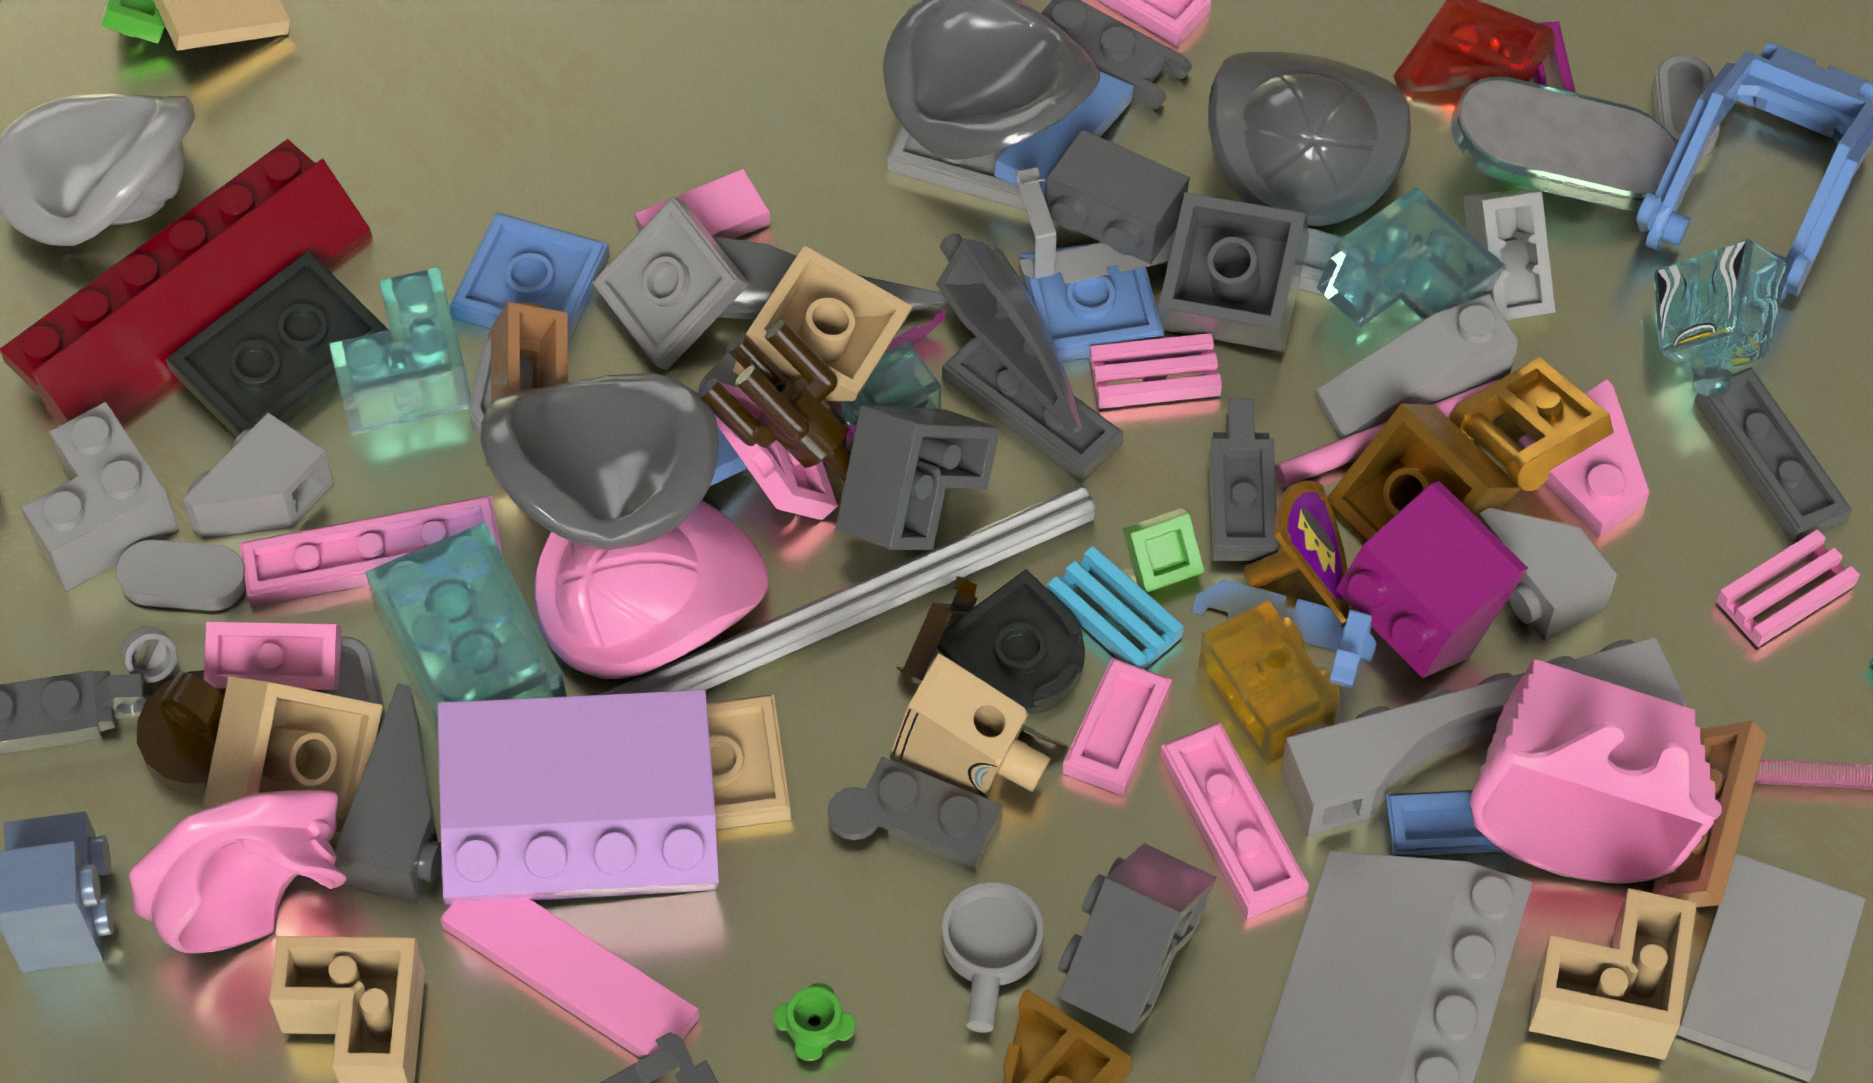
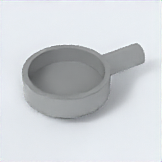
[942,882,1044,1033]

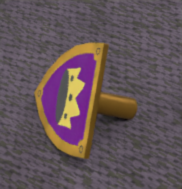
[1244,480,1349,623]

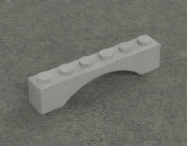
[1281,637,1687,836]

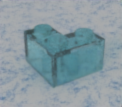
[1317,187,1505,328]
[329,267,470,435]

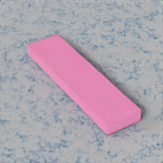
[239,495,504,608]
[440,899,699,1059]

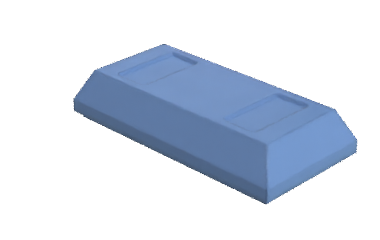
[1385,790,1503,857]

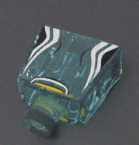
[1654,239,1788,396]

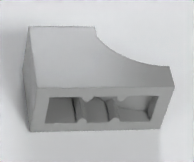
[1463,188,1556,320]

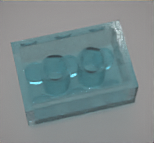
[365,522,567,739]

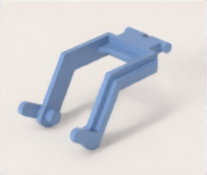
[1636,41,1873,303]

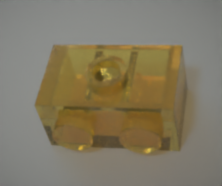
[1198,600,1340,765]

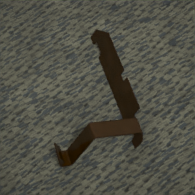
[897,576,1068,747]

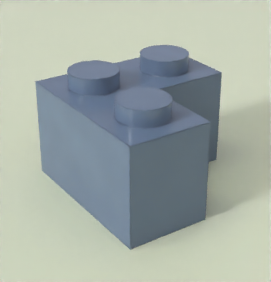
[0,811,114,973]

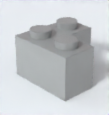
[21,402,179,592]

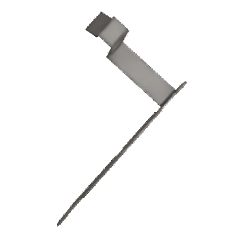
[1016,167,1175,284]

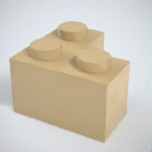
[1528,888,1697,1060]
[269,936,425,1083]

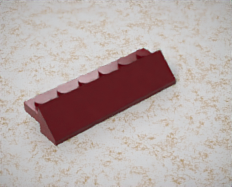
[0,138,372,425]

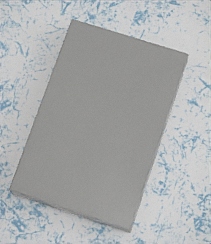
[1677,853,1866,1082]

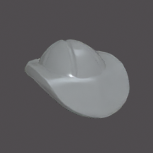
[0,93,195,246]

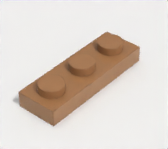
[1652,721,1767,908]

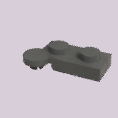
[828,757,1003,871]

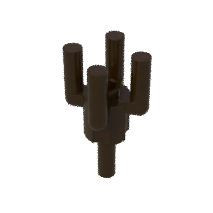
[698,320,851,482]

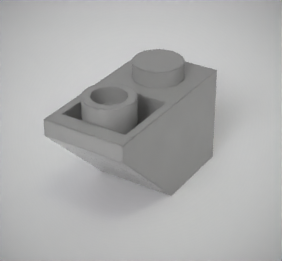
[183,413,334,539]
[1478,508,1618,641]

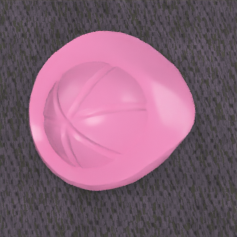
[534,500,769,680]

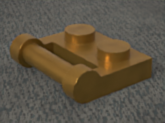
[1450,357,1614,491]

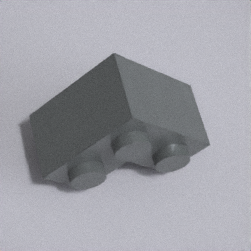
[835,405,1000,550]
[1058,843,1217,1033]

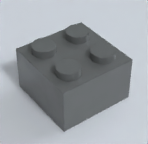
[1158,192,1309,352]

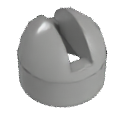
[121,626,177,683]

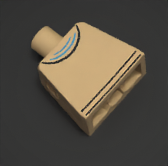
[890,653,1051,797]

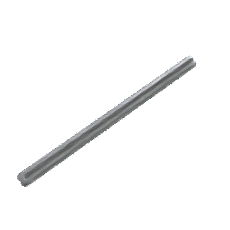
[599,486,1096,695]

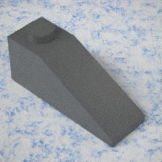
[334,683,442,903]

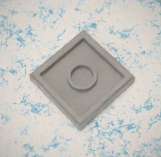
[592,196,749,370]

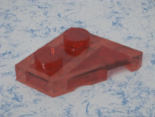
[1393,0,1556,92]

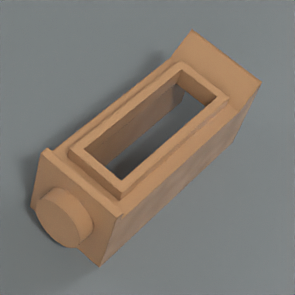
[485,302,568,466]

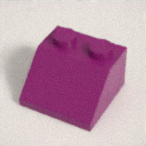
[1336,481,1528,678]

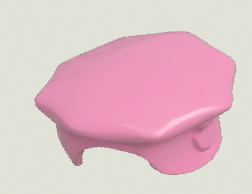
[129,790,347,953]

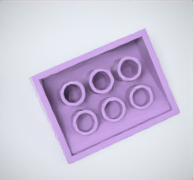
[438,690,719,905]

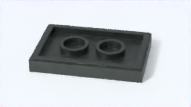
[166,251,391,438]

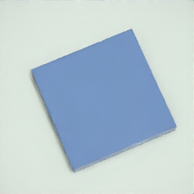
[450,212,610,343]
[1019,242,1164,362]

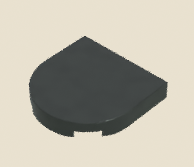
[934,569,1085,714]

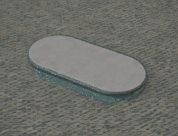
[1451,77,1677,211]

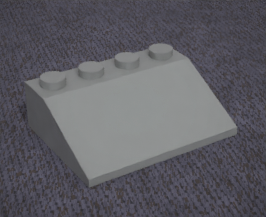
[1253,851,1533,1083]

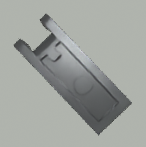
[1041,0,1192,109]

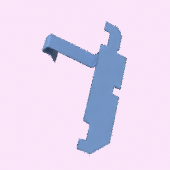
[1191,579,1377,689]

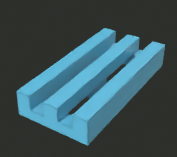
[1047,546,1184,669]

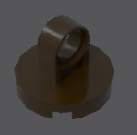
[137,670,226,796]

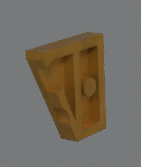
[1003,989,1133,1083]

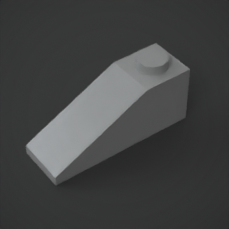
[1315,294,1518,439]

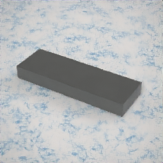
[942,336,1123,482]
[1695,367,1852,544]

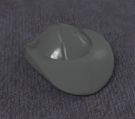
[883,0,1100,160]
[1208,52,1411,227]
[480,373,719,550]

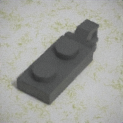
[1209,398,1278,561]
[0,670,148,755]

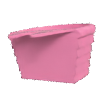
[1469,659,1722,884]

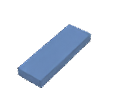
[994,71,1134,199]

